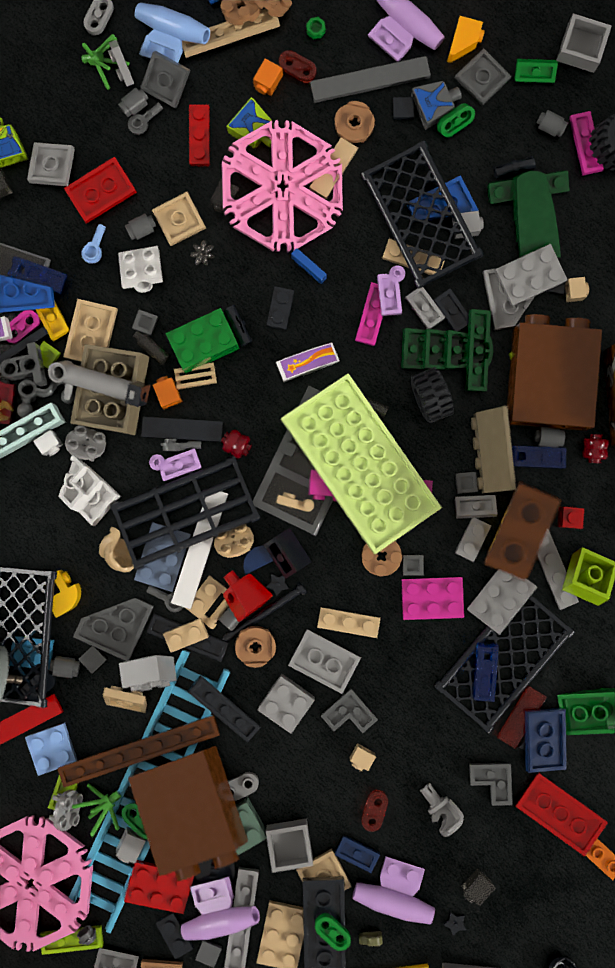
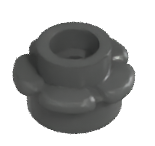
[77,925,96,945]

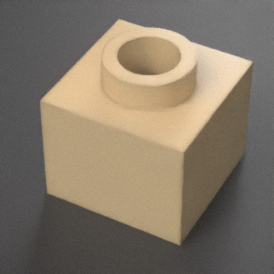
[565,277,589,302]
[350,743,376,771]

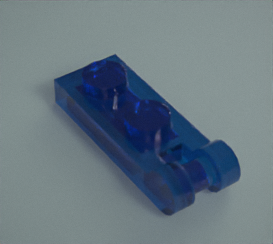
[7,256,67,294]
[511,446,566,468]
[473,642,499,702]

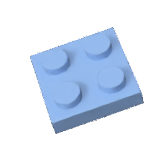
[25,723,77,776]

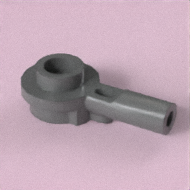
[128,102,163,135]
[161,439,201,451]
[147,585,184,612]

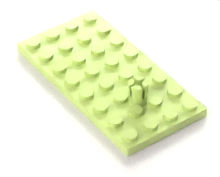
[281,374,442,555]

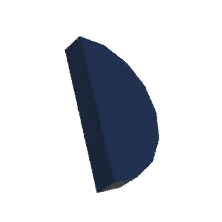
[243,545,273,575]

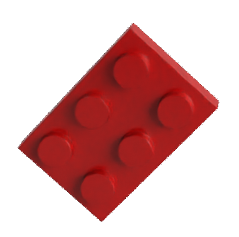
[64,157,137,224]
[124,860,194,914]

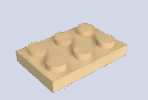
[64,299,118,362]
[257,900,304,968]

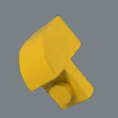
[52,570,81,617]

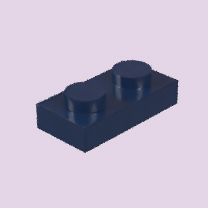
[335,835,380,873]

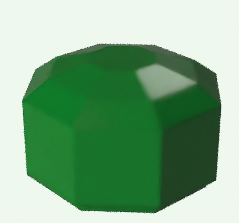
[306,17,325,39]

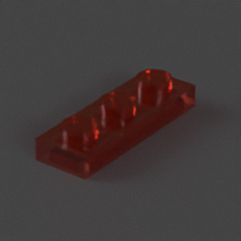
[497,686,546,749]

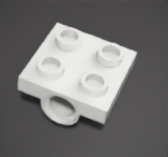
[118,246,163,292]

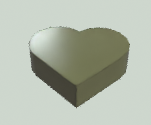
[358,931,383,946]

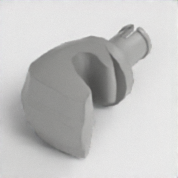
[420,783,463,837]

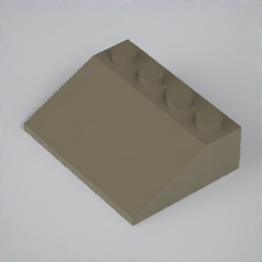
[70,344,149,435]
[471,406,516,494]

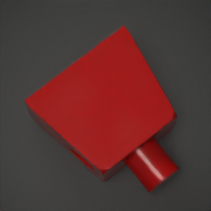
[223,571,273,622]

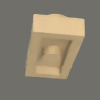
[163,618,209,653]

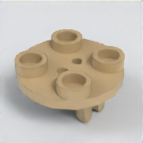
[214,524,254,558]

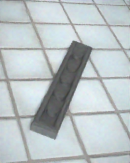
[310,56,431,103]

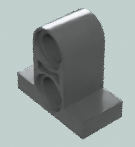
[0,342,47,387]

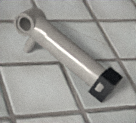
[48,360,150,407]

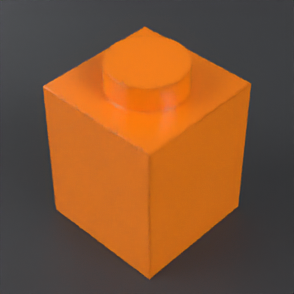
[253,59,283,96]
[153,376,182,409]

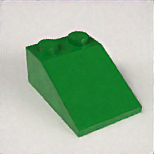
[557,688,615,735]

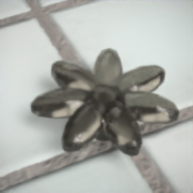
[190,240,214,266]

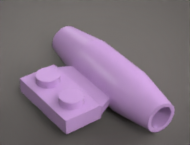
[368,0,445,62]
[352,856,435,924]
[181,877,260,940]

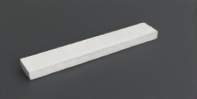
[171,492,228,609]

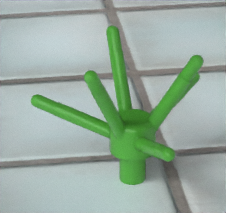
[82,34,129,89]
[72,784,122,836]

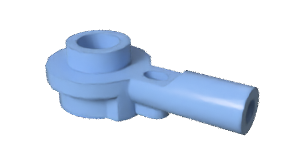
[82,224,106,264]

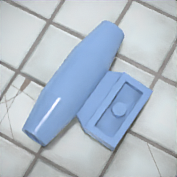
[135,2,210,63]

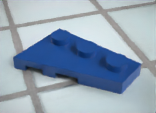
[407,176,479,220]
[0,274,55,313]

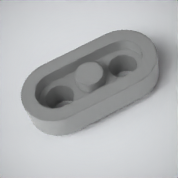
[84,0,114,35]
[228,772,259,801]

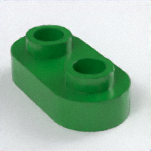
[437,103,475,137]
[122,802,148,839]
[315,914,351,951]

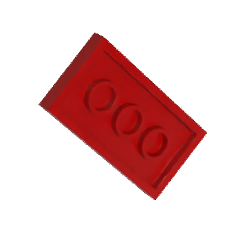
[515,772,608,856]

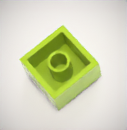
[562,547,615,606]

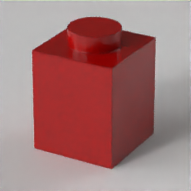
[557,507,584,529]

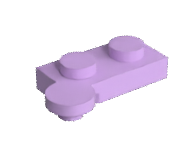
[377,266,405,316]
[149,449,202,481]

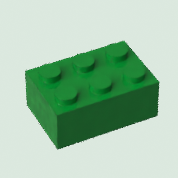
[166,308,240,374]

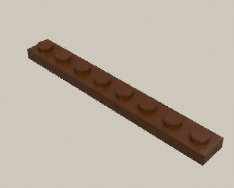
[57,715,220,788]

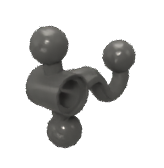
[17,365,76,418]

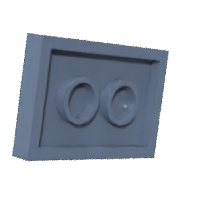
[134,522,191,592]

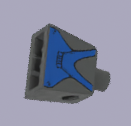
[411,81,462,130]

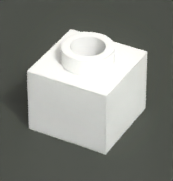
[33,430,63,456]

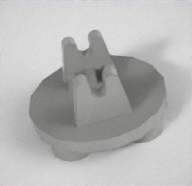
[65,425,106,462]
[49,790,83,831]

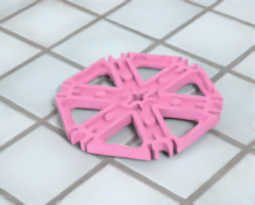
[222,120,343,252]
[0,815,93,952]

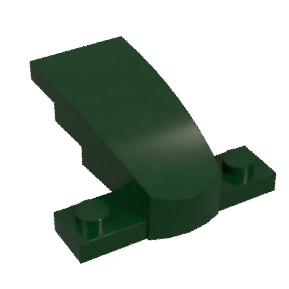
[487,170,569,258]
[401,309,493,392]

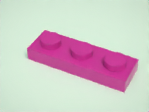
[569,111,604,175]
[355,282,383,346]

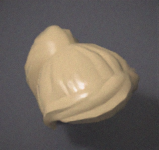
[99,527,135,573]

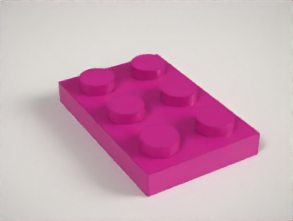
[401,577,464,620]

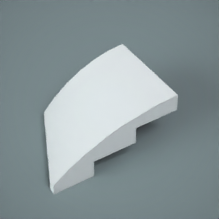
[59,455,121,526]

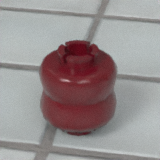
[221,429,252,458]
[583,434,609,463]

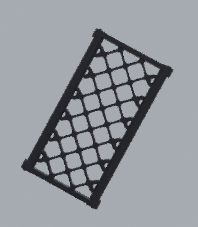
[360,141,484,289]
[0,566,57,708]
[434,595,575,734]

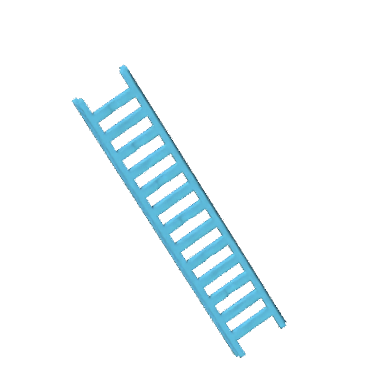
[69,650,230,933]

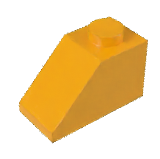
[447,16,485,63]

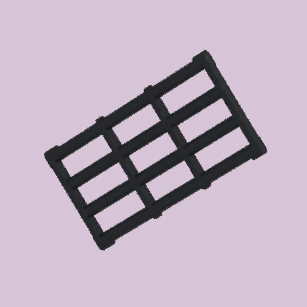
[110,455,260,570]

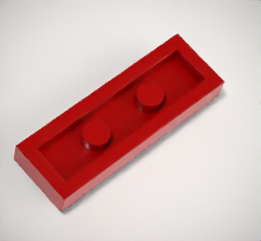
[189,105,210,166]

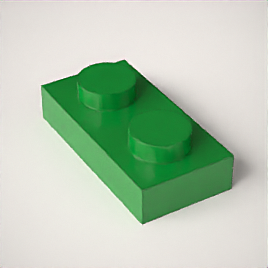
[514,59,558,83]

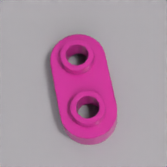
[6,310,40,344]

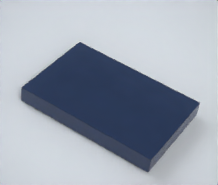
[525,708,566,773]

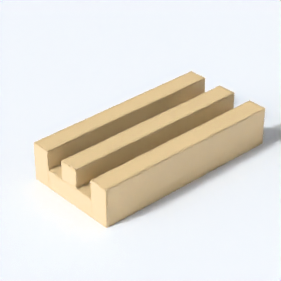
[174,363,217,390]

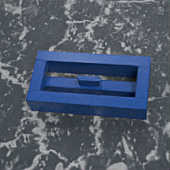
[291,248,327,284]

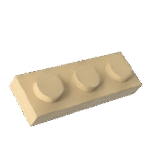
[382,239,445,275]
[317,607,380,638]

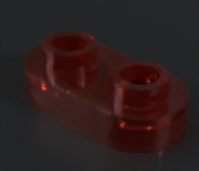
[279,51,316,83]
[362,790,388,832]

